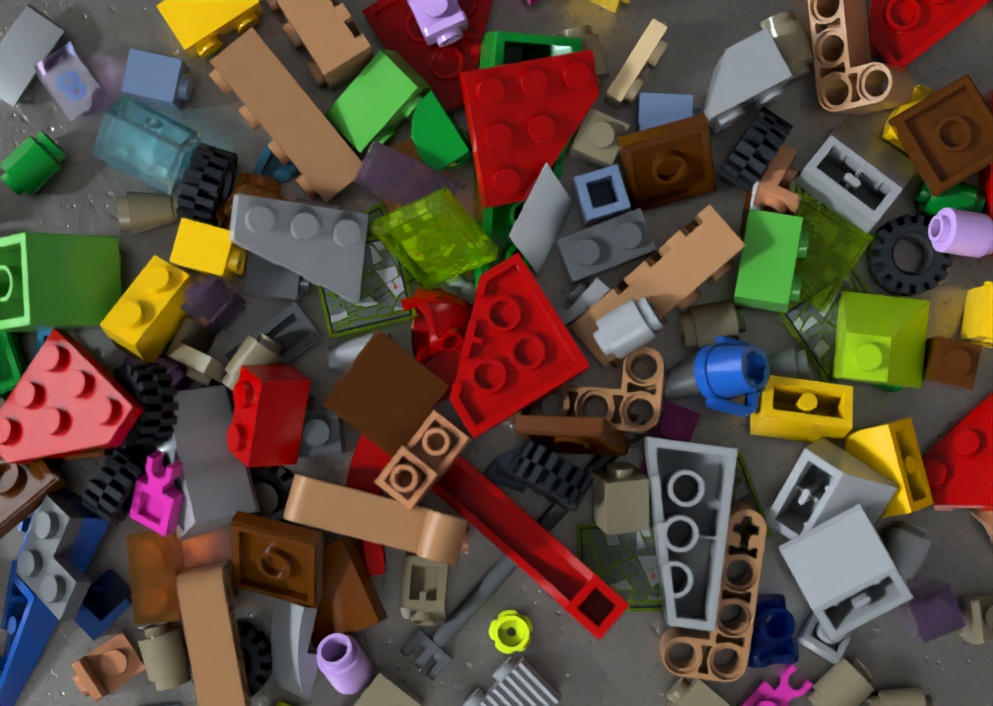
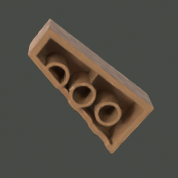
[265,0,374,92]
[209,27,367,203]
[568,204,746,369]

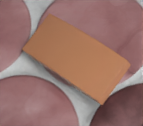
[375,410,472,511]

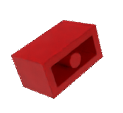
[226,364,311,467]

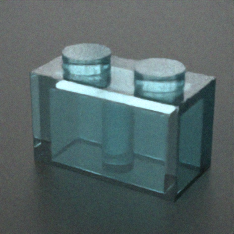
[92,95,203,195]

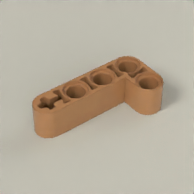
[808,0,914,115]
[505,346,667,434]
[283,473,469,566]
[659,502,767,682]
[177,560,252,706]

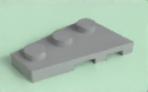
[229,194,369,304]

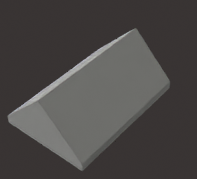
[155,385,261,541]

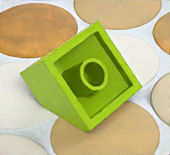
[831,291,930,389]

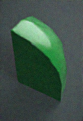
[411,90,473,175]

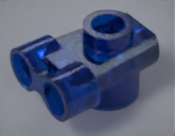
[748,594,799,668]

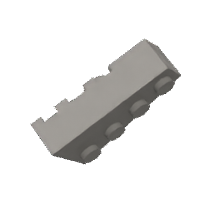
[642,436,738,632]

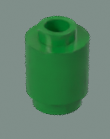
[0,130,67,196]
[914,179,986,217]

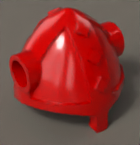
[401,287,473,362]

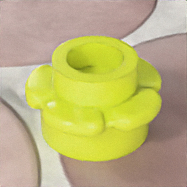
[489,609,533,654]

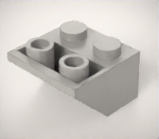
[700,28,792,134]
[795,115,917,236]
[764,437,899,540]
[779,503,913,640]

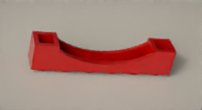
[406,424,631,640]

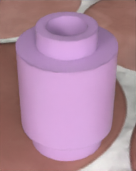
[928,207,993,258]
[317,633,373,694]

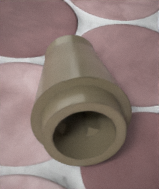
[116,191,181,235]

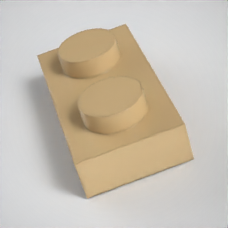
[603,18,669,110]

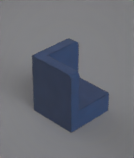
[74,569,142,641]

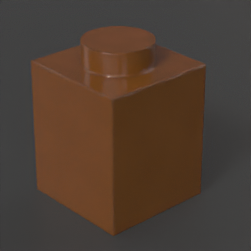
[922,336,982,391]

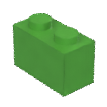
[324,49,432,153]
[734,209,810,313]

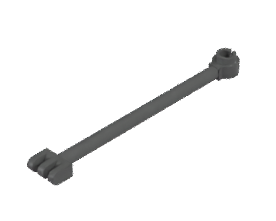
[400,413,648,681]

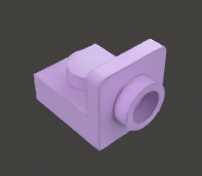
[407,0,468,47]

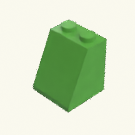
[0,232,122,333]

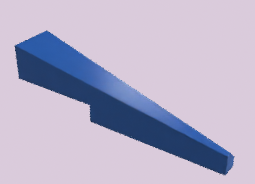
[0,488,109,706]

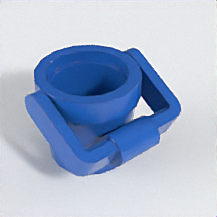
[694,336,770,417]

